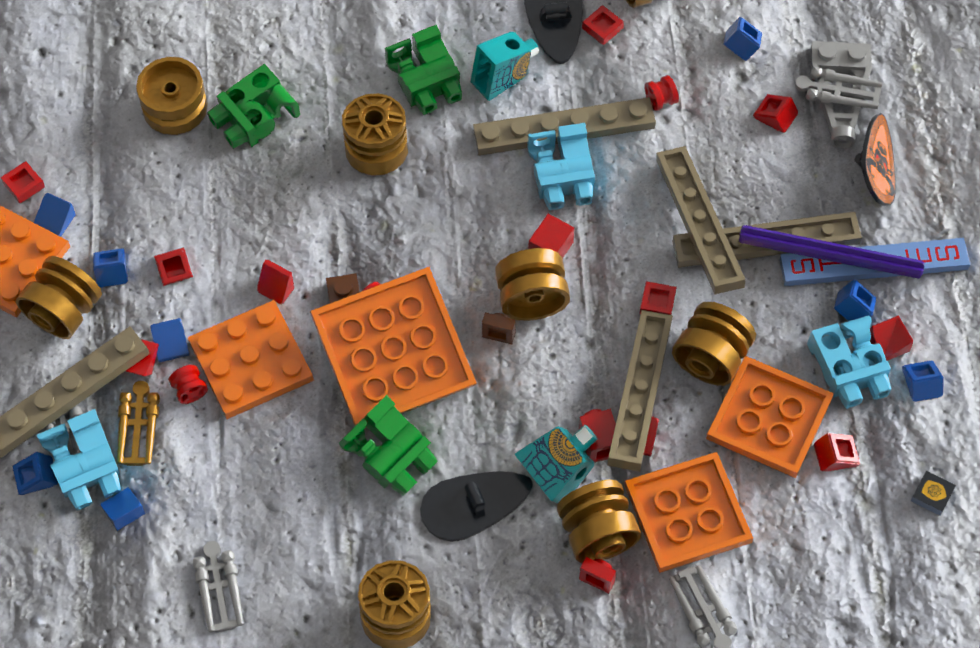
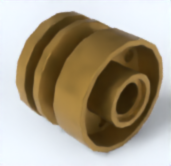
[342,93,408,175]
[15,256,102,339]
[672,302,756,386]
[557,480,641,563]
[358,560,431,648]

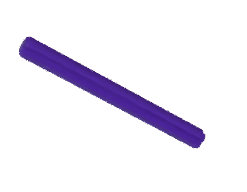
[739,225,924,279]

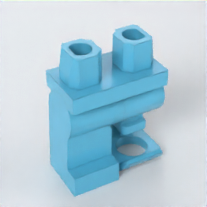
[527,123,595,210]
[807,316,891,409]
[37,409,121,510]

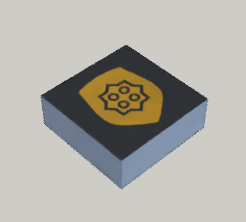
[911,471,956,516]

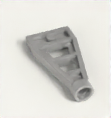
[811,41,872,149]

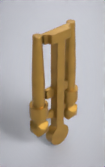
[117,380,160,466]

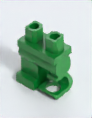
[385,24,462,115]
[207,63,300,149]
[339,395,438,496]

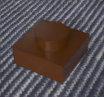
[326,273,360,303]
[482,312,516,345]

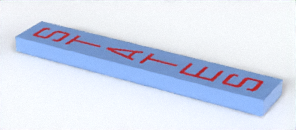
[779,238,970,286]

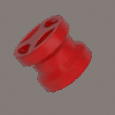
[644,75,679,111]
[168,365,208,404]

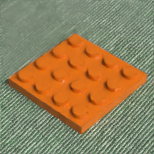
[310,267,477,428]

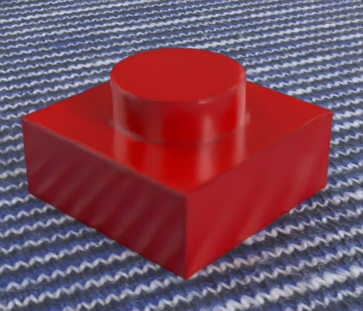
[582,5,624,46]
[1,161,45,203]
[640,281,677,315]
[579,557,616,594]

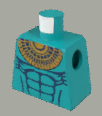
[470,32,539,101]
[514,425,598,503]

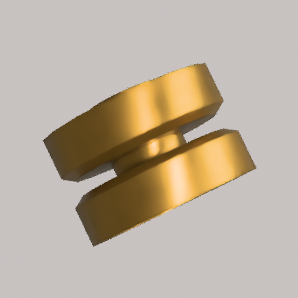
[136,57,208,135]
[495,248,570,321]

